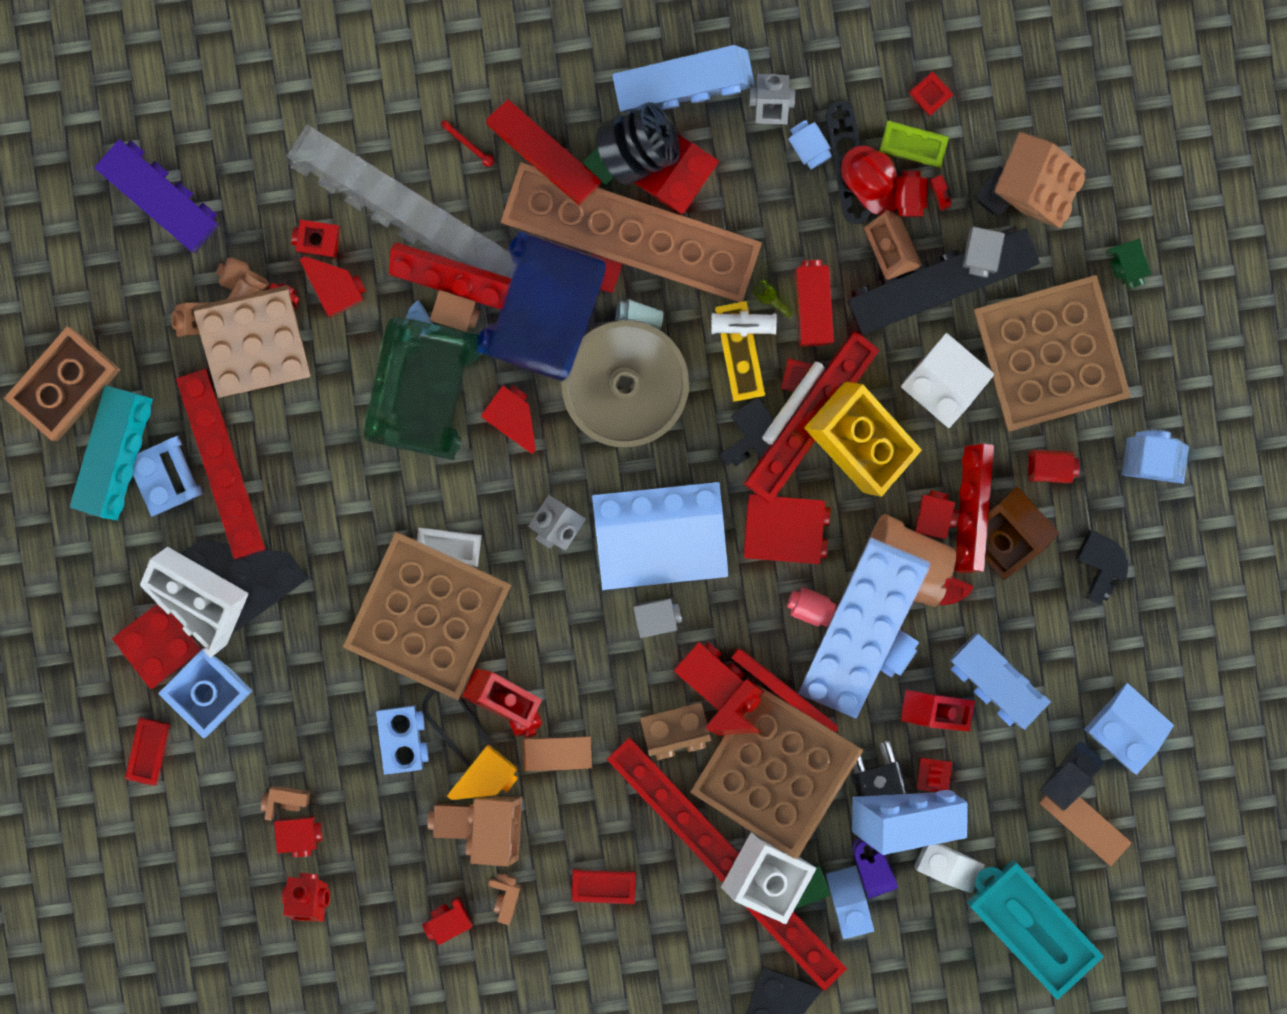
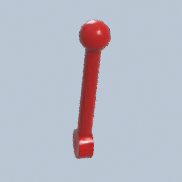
[440,120,494,167]

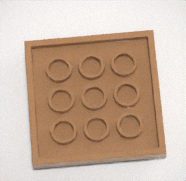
[973,275,1131,432]
[343,531,512,700]
[690,685,863,859]

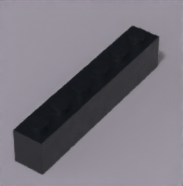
[847,226,1041,336]

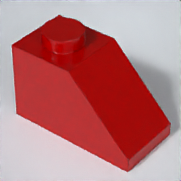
[299,257,366,318]
[481,385,536,454]
[462,668,542,728]
[901,690,975,732]

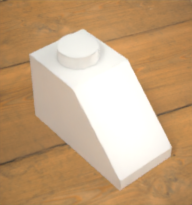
[914,843,985,894]

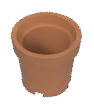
[865,514,956,607]

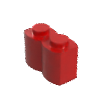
[1027,450,1080,483]

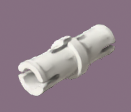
[712,311,776,337]

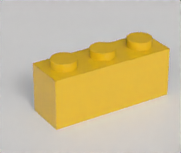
[715,301,765,402]

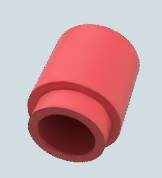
[787,586,836,627]

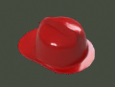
[841,145,899,215]

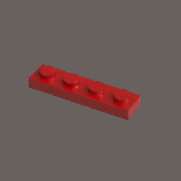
[389,242,513,311]
[954,444,994,573]

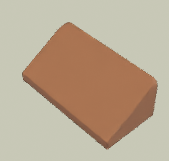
[864,210,922,280]

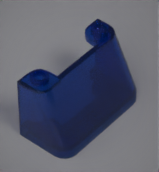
[477,232,606,381]

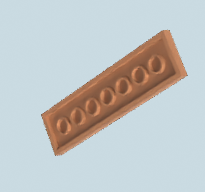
[500,162,762,303]

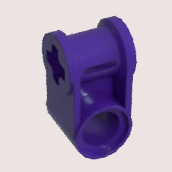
[852,837,898,899]

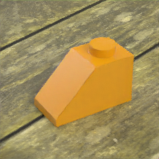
[447,744,518,800]

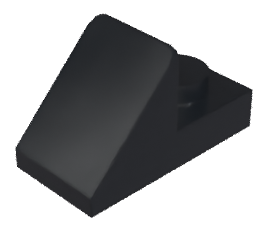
[1040,741,1104,811]

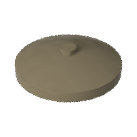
[561,319,689,447]

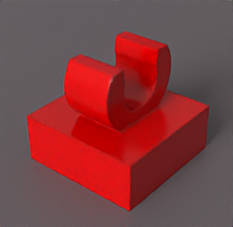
[916,757,952,792]

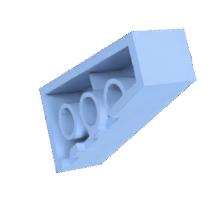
[612,45,755,113]
[1121,430,1189,484]

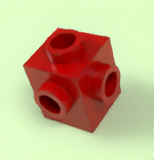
[282,873,330,922]

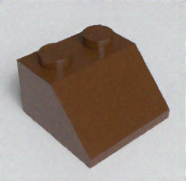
[985,486,1059,580]

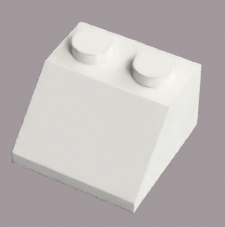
[901,332,994,428]
[721,832,816,924]

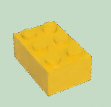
[804,382,922,497]

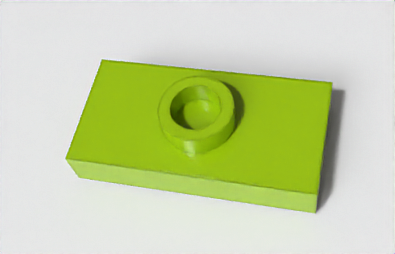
[879,121,949,169]

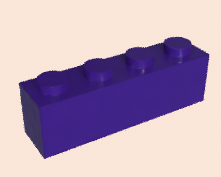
[94,139,219,253]

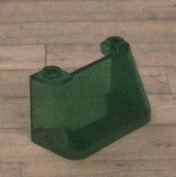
[364,317,482,460]

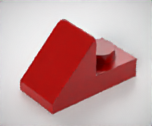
[705,679,764,736]

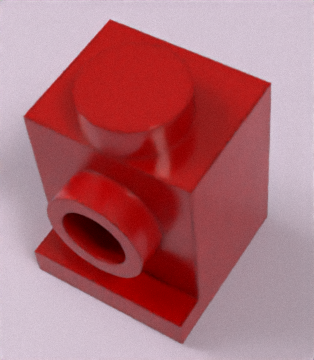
[291,220,341,259]
[422,896,473,946]

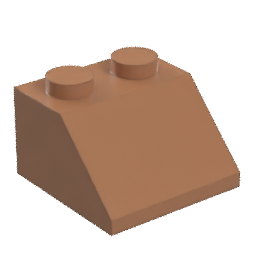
[466,796,522,866]

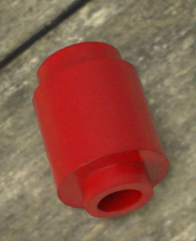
[895,171,927,217]

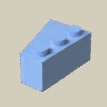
[949,632,1051,730]

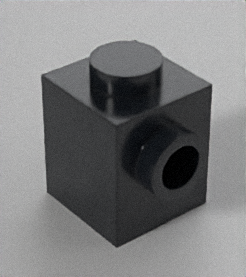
[972,166,1010,218]

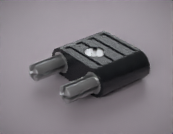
[851,741,910,797]

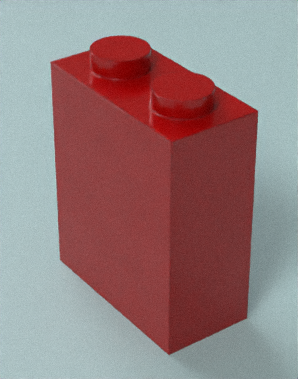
[794,260,834,347]
[743,495,831,564]

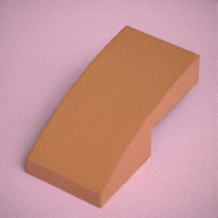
[523,736,592,771]

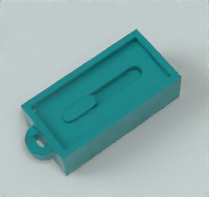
[967,859,1104,1000]

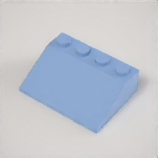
[592,482,729,590]

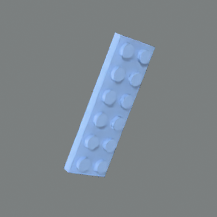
[798,538,930,719]

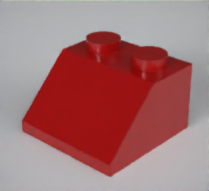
[634,135,719,216]

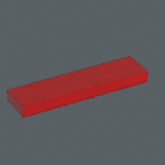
[486,99,601,206]
[731,648,839,733]

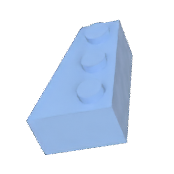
[852,790,968,855]

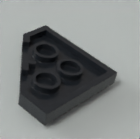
[181,539,309,635]

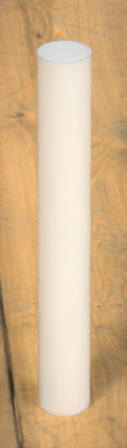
[762,361,825,445]

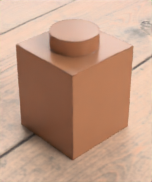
[430,290,481,334]
[428,803,473,839]

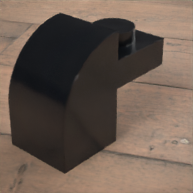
[719,397,773,467]
[1075,530,1128,604]

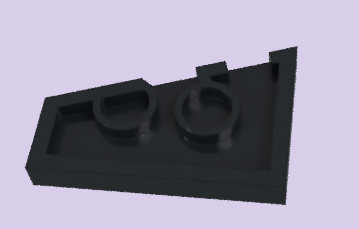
[745,966,823,1014]

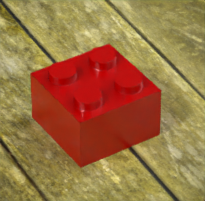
[112,603,206,689]

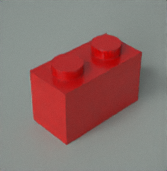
[673,641,745,711]

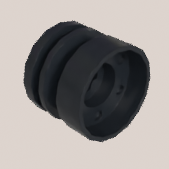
[597,102,680,185]

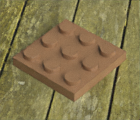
[194,285,311,398]

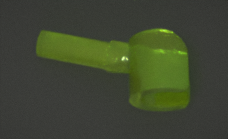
[752,281,793,319]

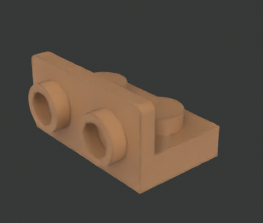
[640,702,711,760]

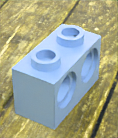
[376,705,429,775]

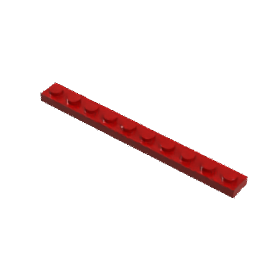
[606,737,847,991]

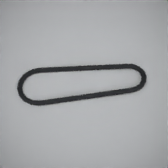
[423,689,497,768]

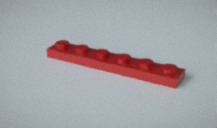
[743,331,880,503]
[176,369,266,560]

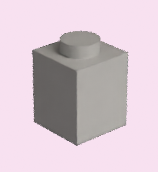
[962,227,1005,277]
[633,598,682,638]

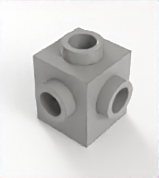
[749,74,795,125]
[528,495,586,551]

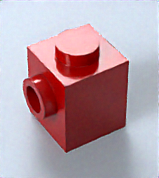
[913,490,959,539]
[274,815,323,857]

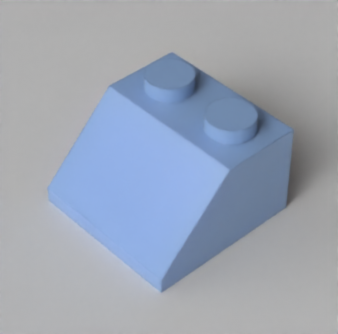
[158,648,253,739]
[1084,682,1174,775]

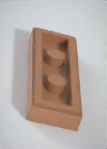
[1038,796,1131,866]

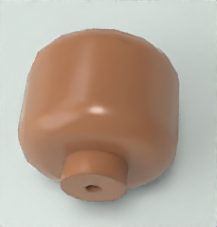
[216,257,250,290]

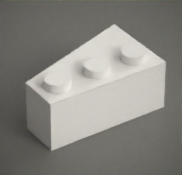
[140,547,249,658]

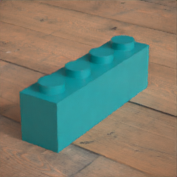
[69,385,153,521]

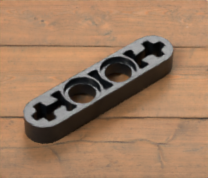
[826,101,871,224]

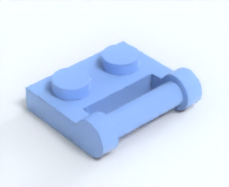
[133,436,204,517]

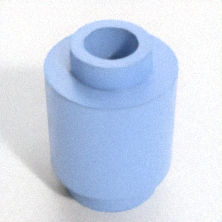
[788,120,832,170]
[880,630,919,678]

